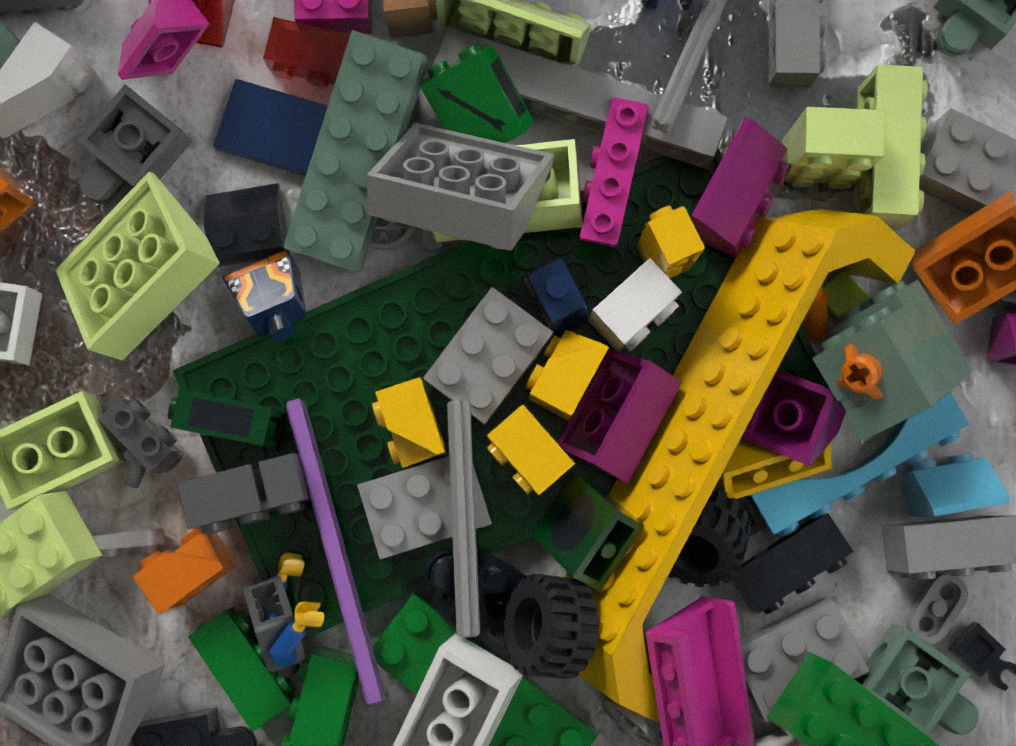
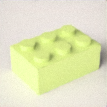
[782,107,885,189]
[0,391,126,510]
[0,491,103,619]

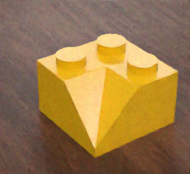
[526,330,609,421]
[372,377,448,469]
[486,404,575,496]

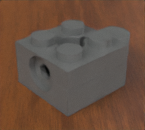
[76,84,192,205]

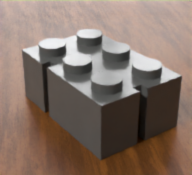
[177,453,311,535]

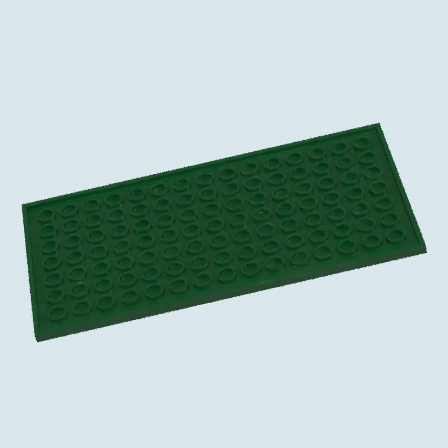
[173,148,829,641]

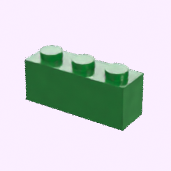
[188,607,296,732]

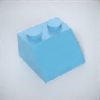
[901,453,1010,517]

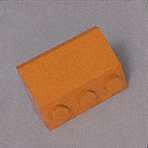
[912,191,1016,325]

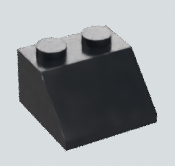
[203,183,290,267]

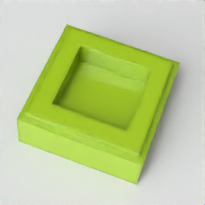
[823,270,869,322]

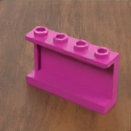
[646,596,755,746]

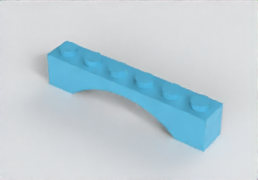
[748,391,970,537]

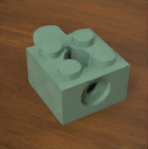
[933,0,1016,57]
[855,624,979,736]

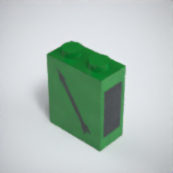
[419,43,534,143]

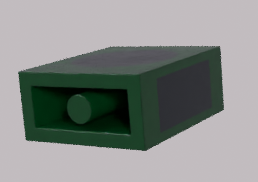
[168,389,284,450]
[532,473,644,592]

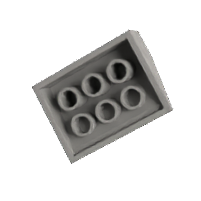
[367,123,554,251]
[0,594,165,746]

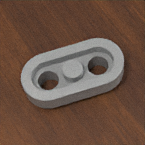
[91,529,165,558]
[906,574,968,644]

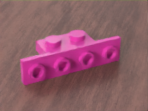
[580,97,648,247]

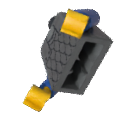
[243,553,324,677]

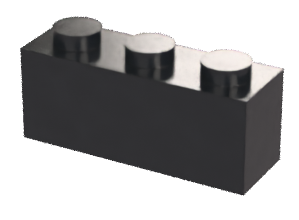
[732,513,854,615]

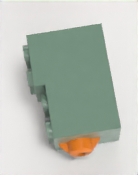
[812,280,973,442]

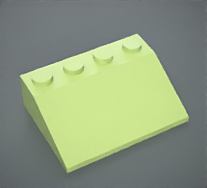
[436,0,591,65]
[55,171,220,361]

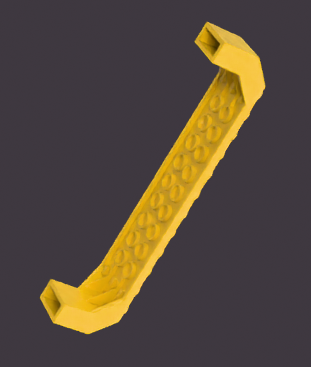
[565,209,915,723]

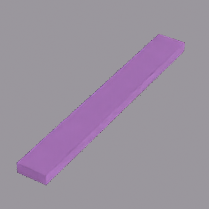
[286,398,386,705]

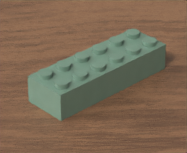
[283,30,429,272]

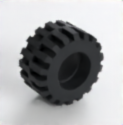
[668,489,751,588]
[504,574,600,679]

